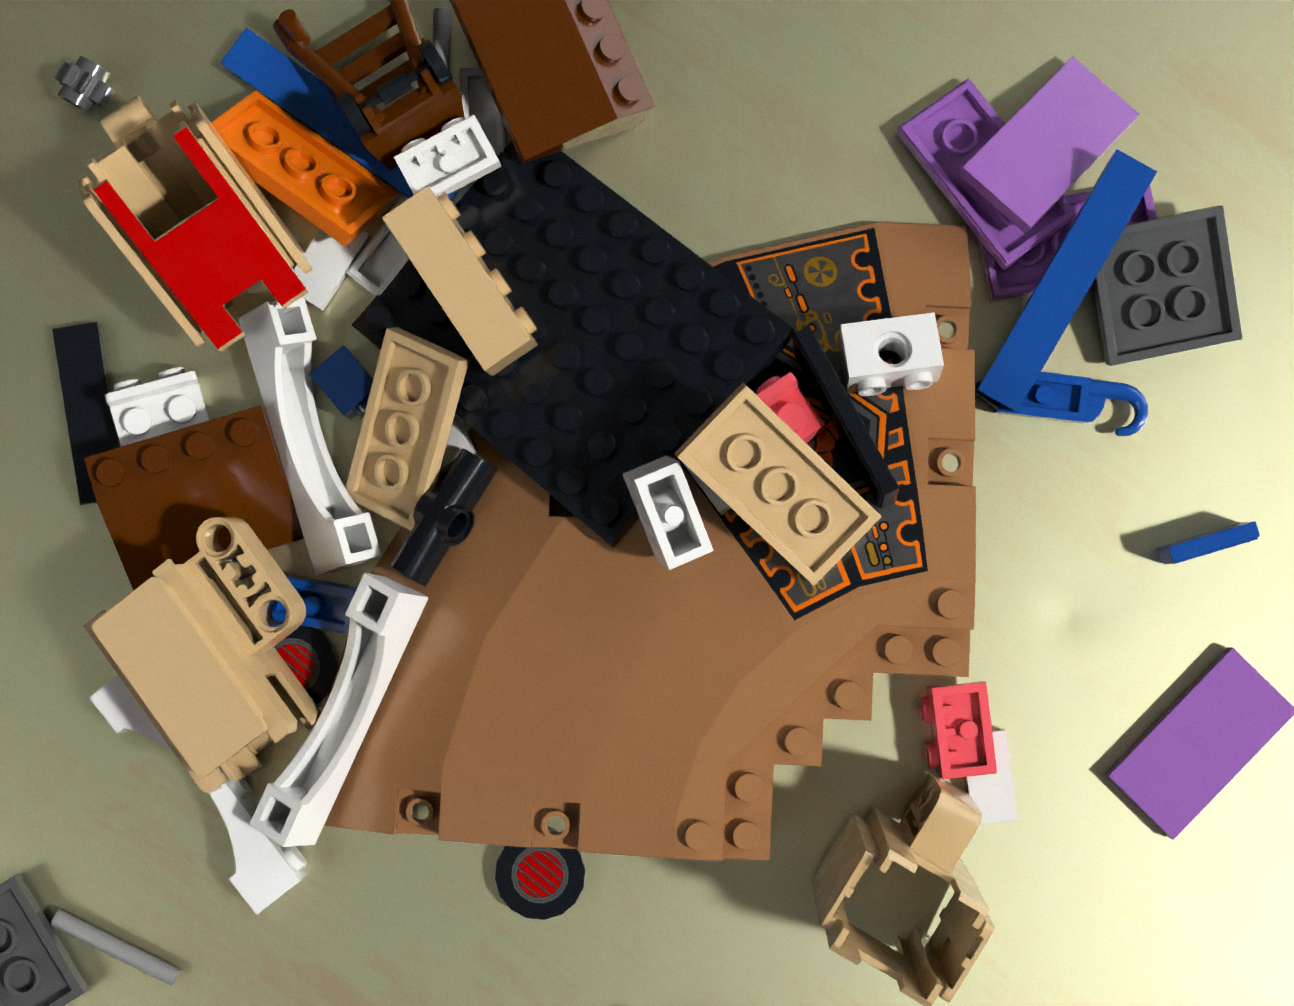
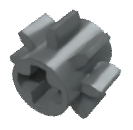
[54,56,115,113]

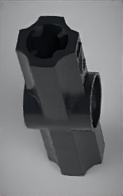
[391,448,498,587]

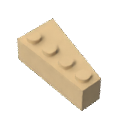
[382,185,538,376]

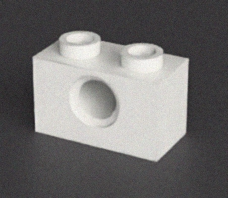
[837,312,944,396]
[623,456,714,570]

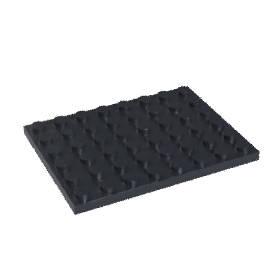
[352,140,795,548]

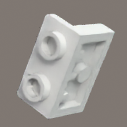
[394,115,501,196]
[105,367,210,447]

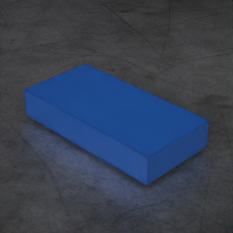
[1156,521,1260,564]

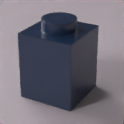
[309,345,373,419]

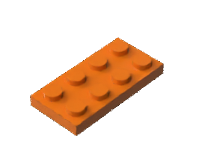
[211,90,399,247]

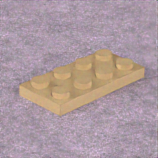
[346,327,469,531]
[675,383,882,586]

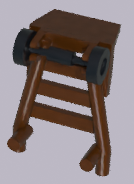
[273,0,465,170]

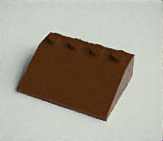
[449,0,656,163]
[84,405,304,590]

